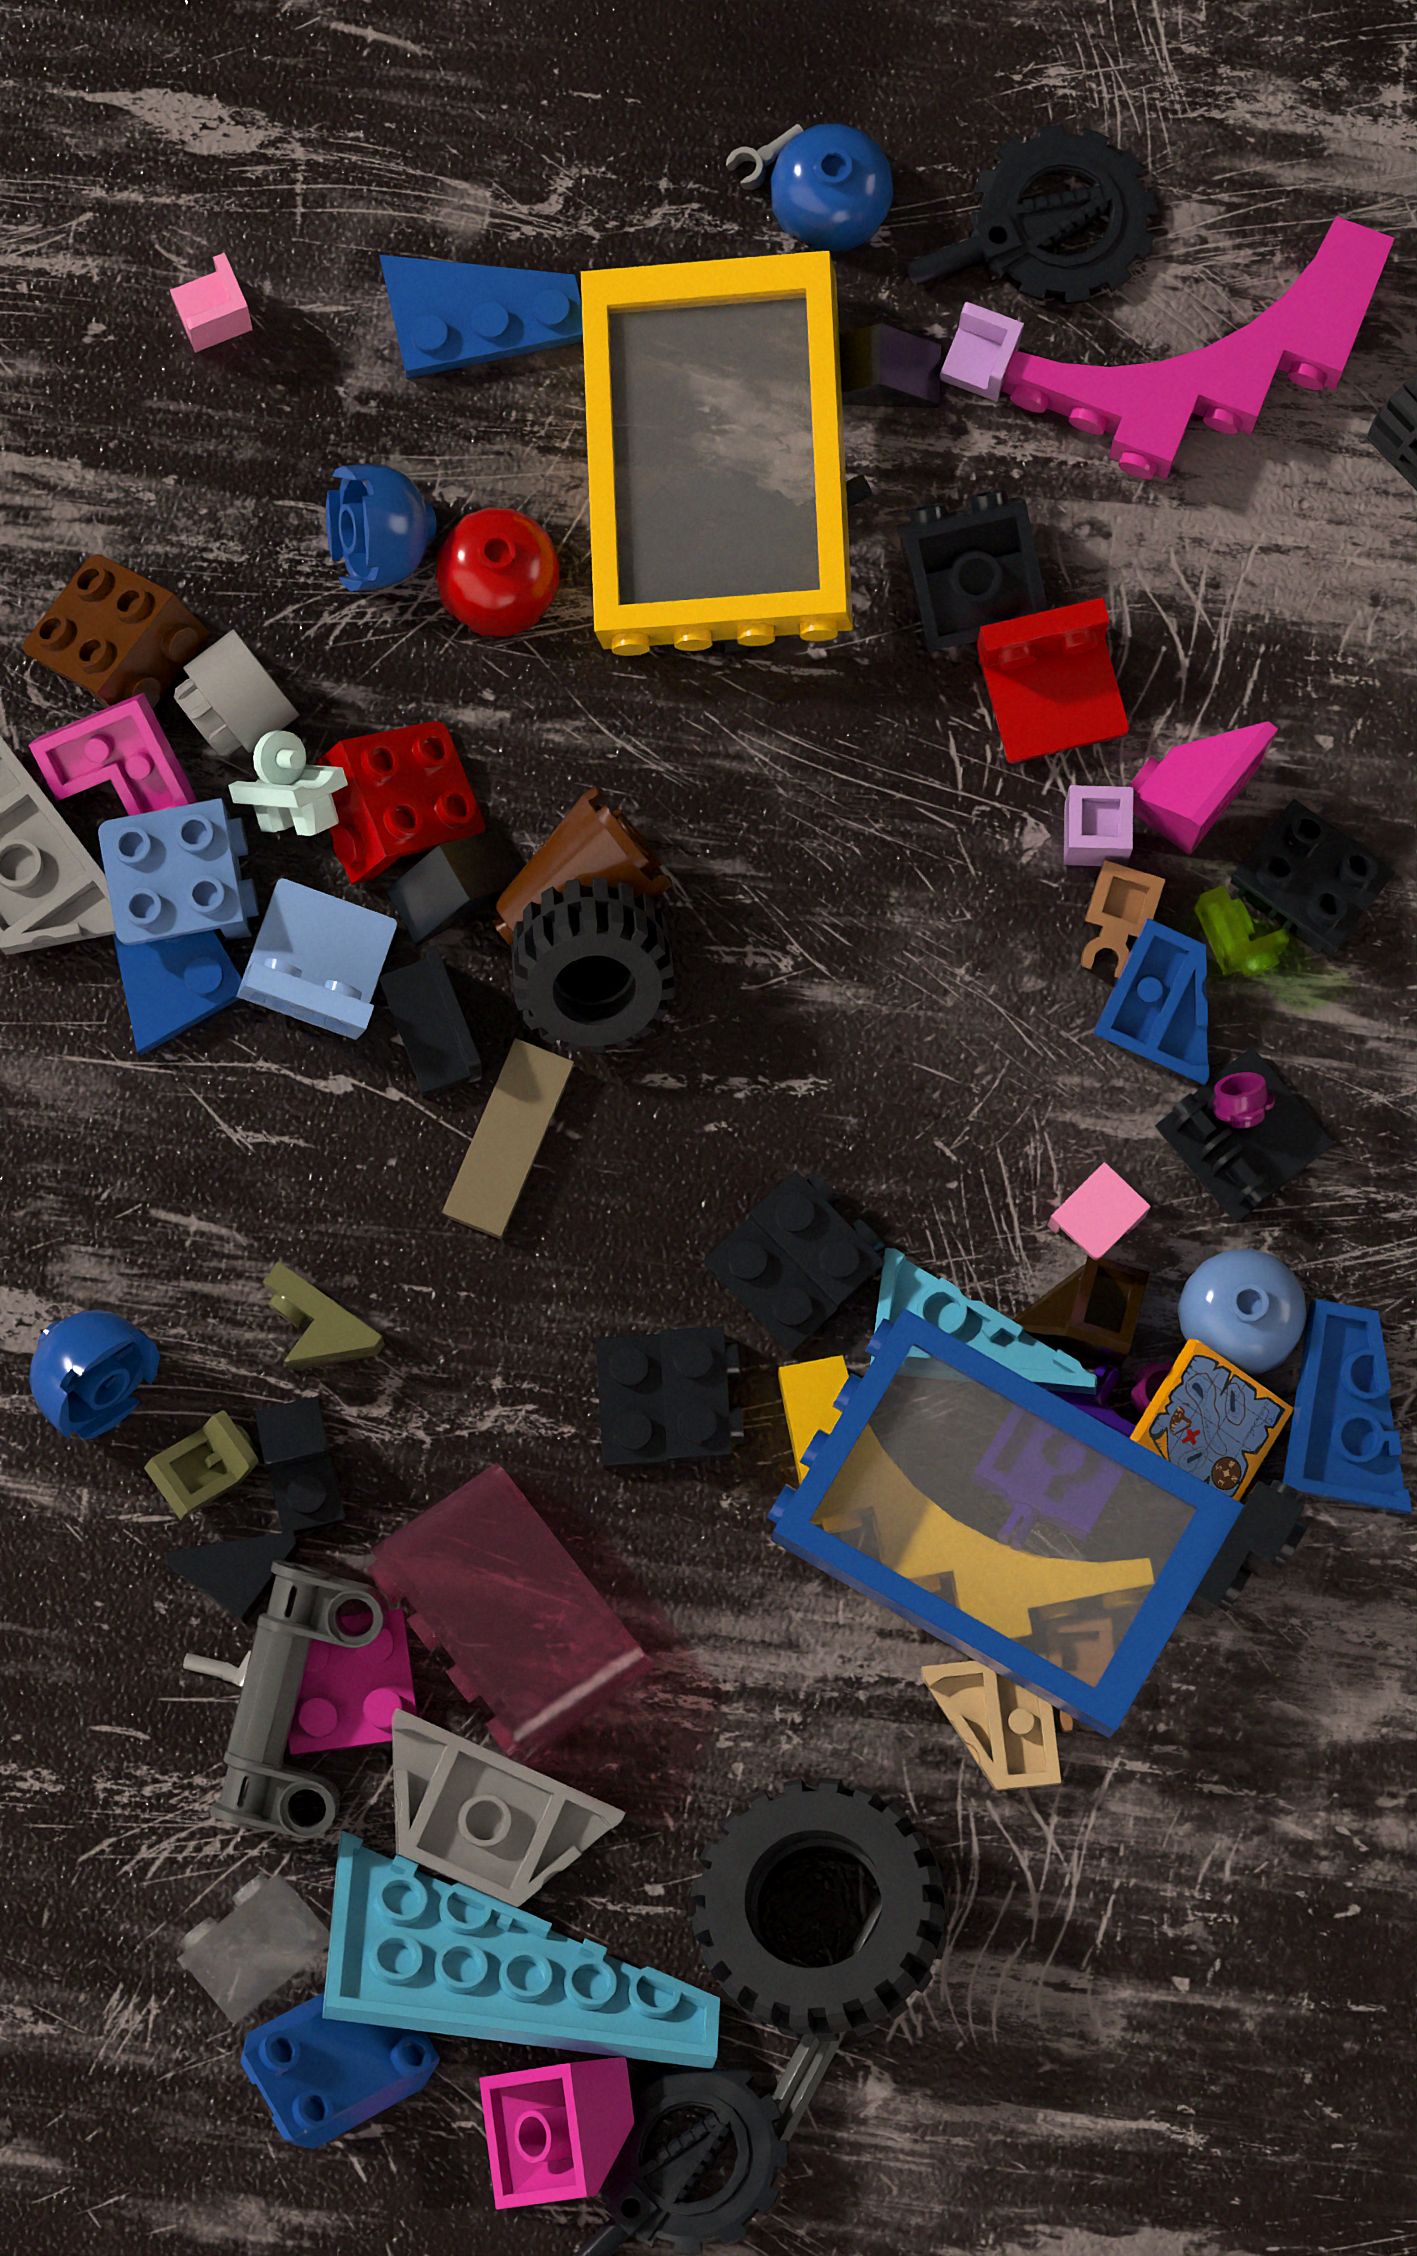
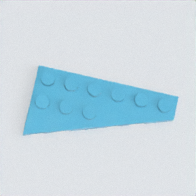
[322,1831,720,2069]

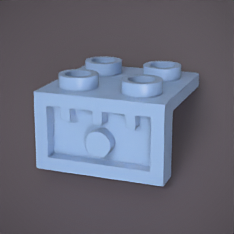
[236,878,397,1040]

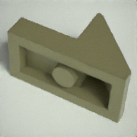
[263,1261,385,1370]

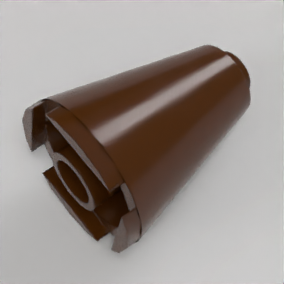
[492,784,673,947]

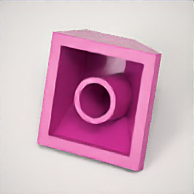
[1129,721,1278,856]
[479,2057,635,2210]

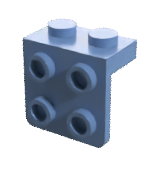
[98,798,260,946]

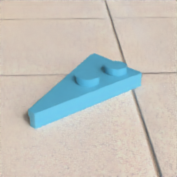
[870,1248,1098,1395]

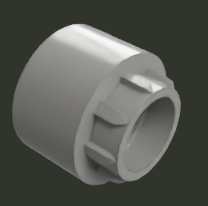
[173,629,300,756]

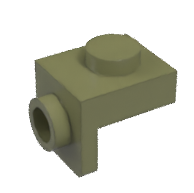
[144,1410,259,1520]

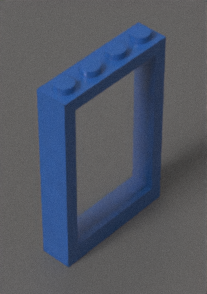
[767,1308,1245,1738]

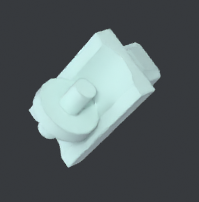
[228,730,348,836]

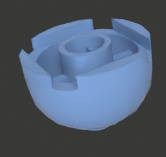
[1177,1248,1307,1376]

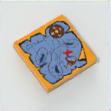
[1129,1338,1294,1502]

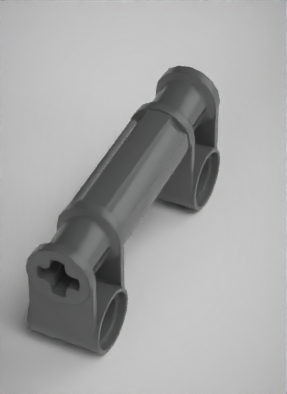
[210,1560,389,1839]

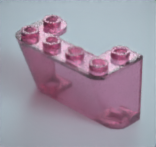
[367,1462,653,1766]

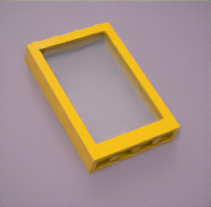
[581,251,853,656]

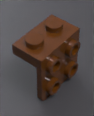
[23,554,211,709]

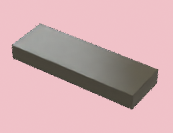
[442,1038,574,1240]

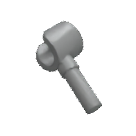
[726,124,804,190]
[183,1651,251,1689]

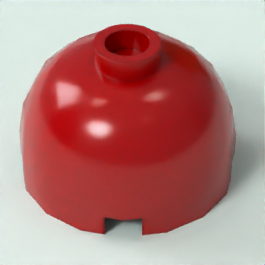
[435,507,559,637]

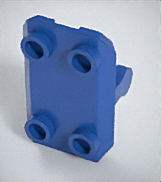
[240,1992,440,2149]

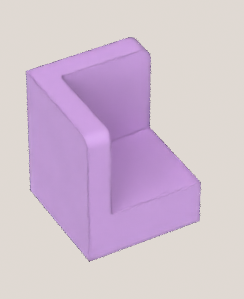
[940,302,1024,402]
[1064,785,1133,866]

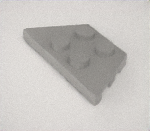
[0,736,116,955]
[391,1708,626,1908]

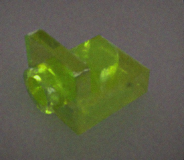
[1194,884,1289,978]

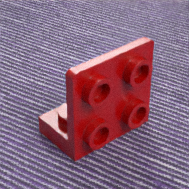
[976,597,1129,764]

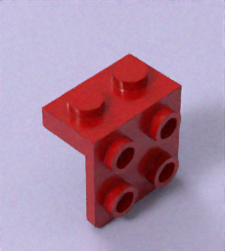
[313,721,486,885]

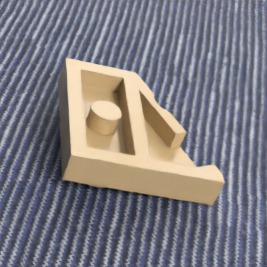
[921,1653,1061,1791]

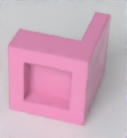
[170,252,253,353]
[1047,1162,1151,1260]

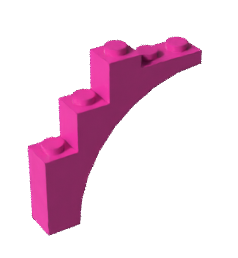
[1002,216,1395,480]

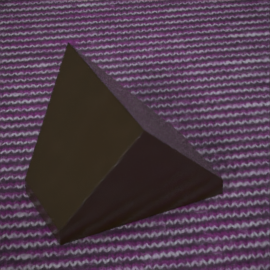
[1012,1255,1150,1367]

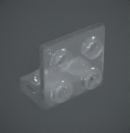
[177,1873,330,2025]

